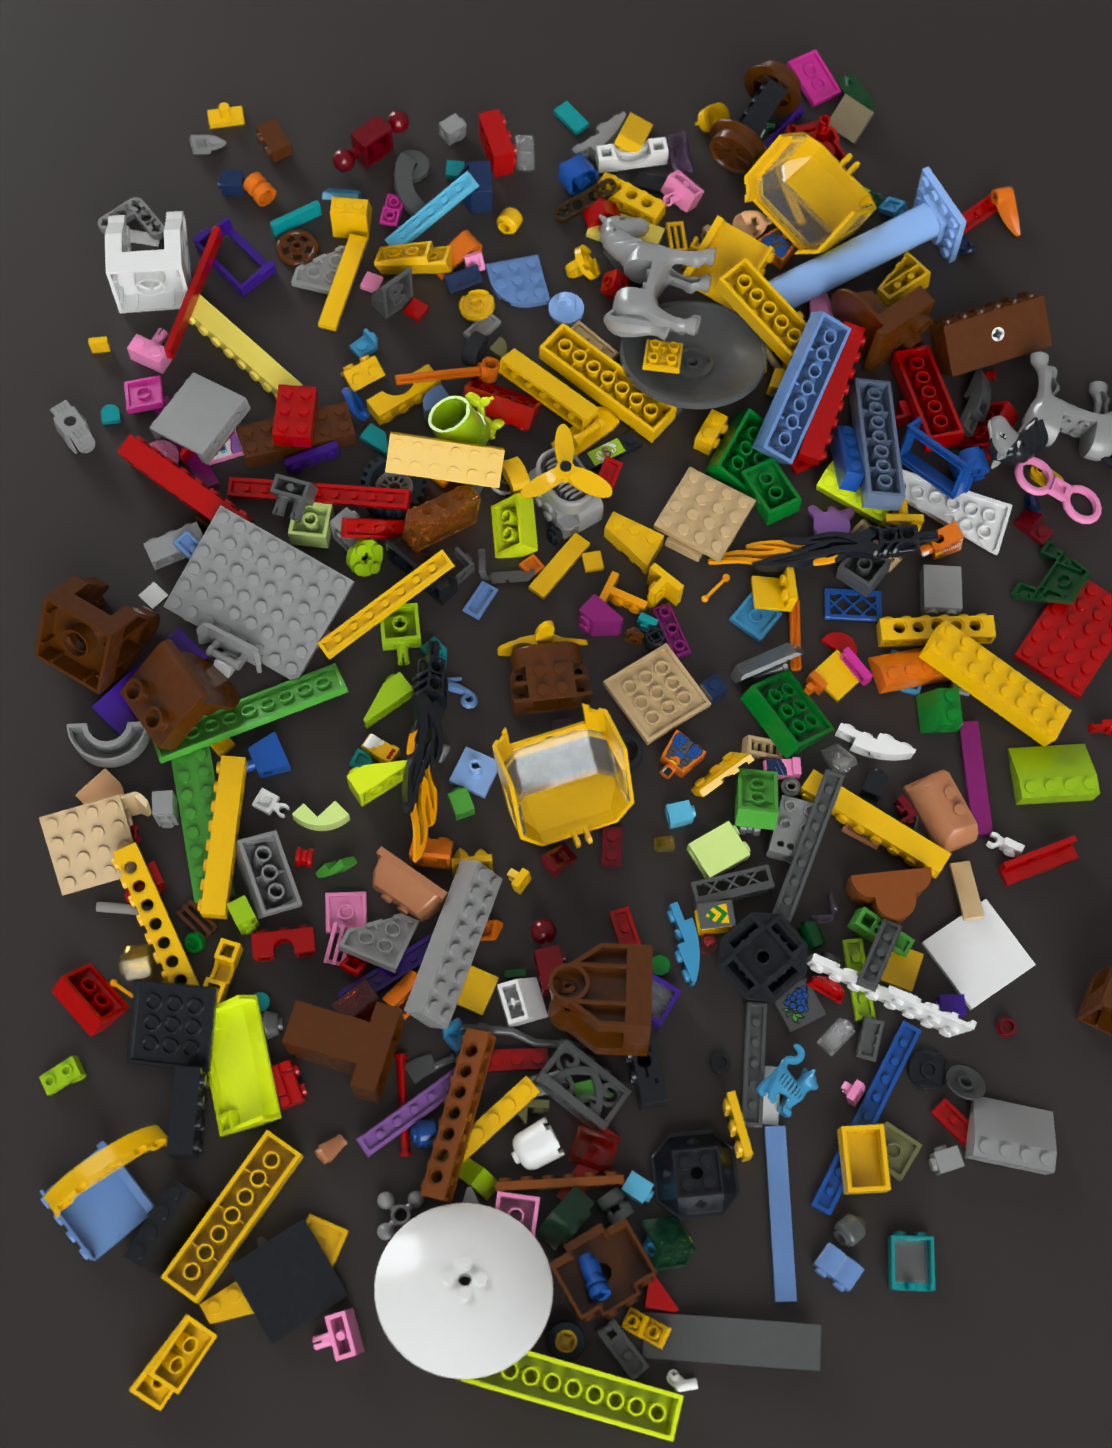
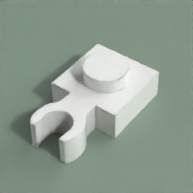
[252,788,290,818]

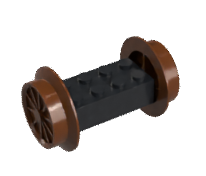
[709,61,801,174]

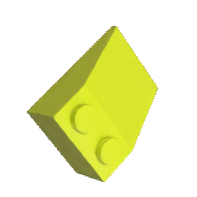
[346,760,407,807]

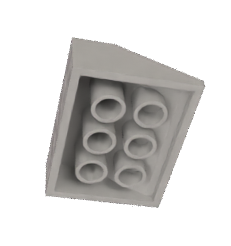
[965,1097,1057,1175]

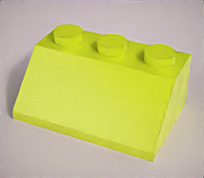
[491,493,538,559]

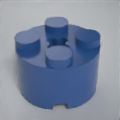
[558,153,599,196]
[948,447,990,482]

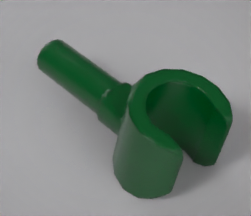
[760,119,776,141]

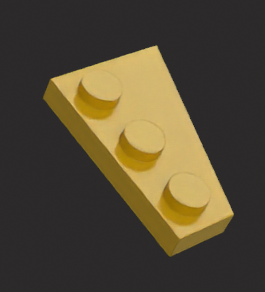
[691,752,754,797]
[199,1282,254,1324]

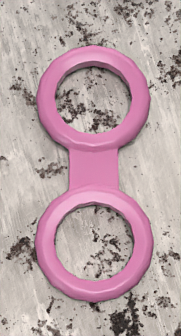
[1014,457,1102,524]

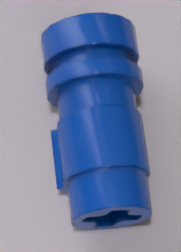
[578,1252,611,1302]

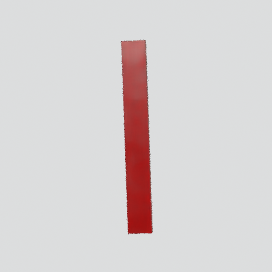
[164,225,223,360]

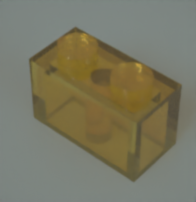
[119,942,154,981]

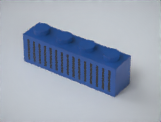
[830,425,865,492]

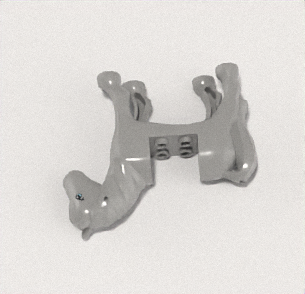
[598,214,717,341]

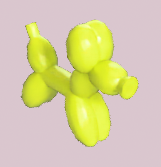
[465,392,504,439]

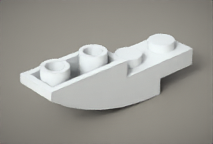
[835,723,916,761]

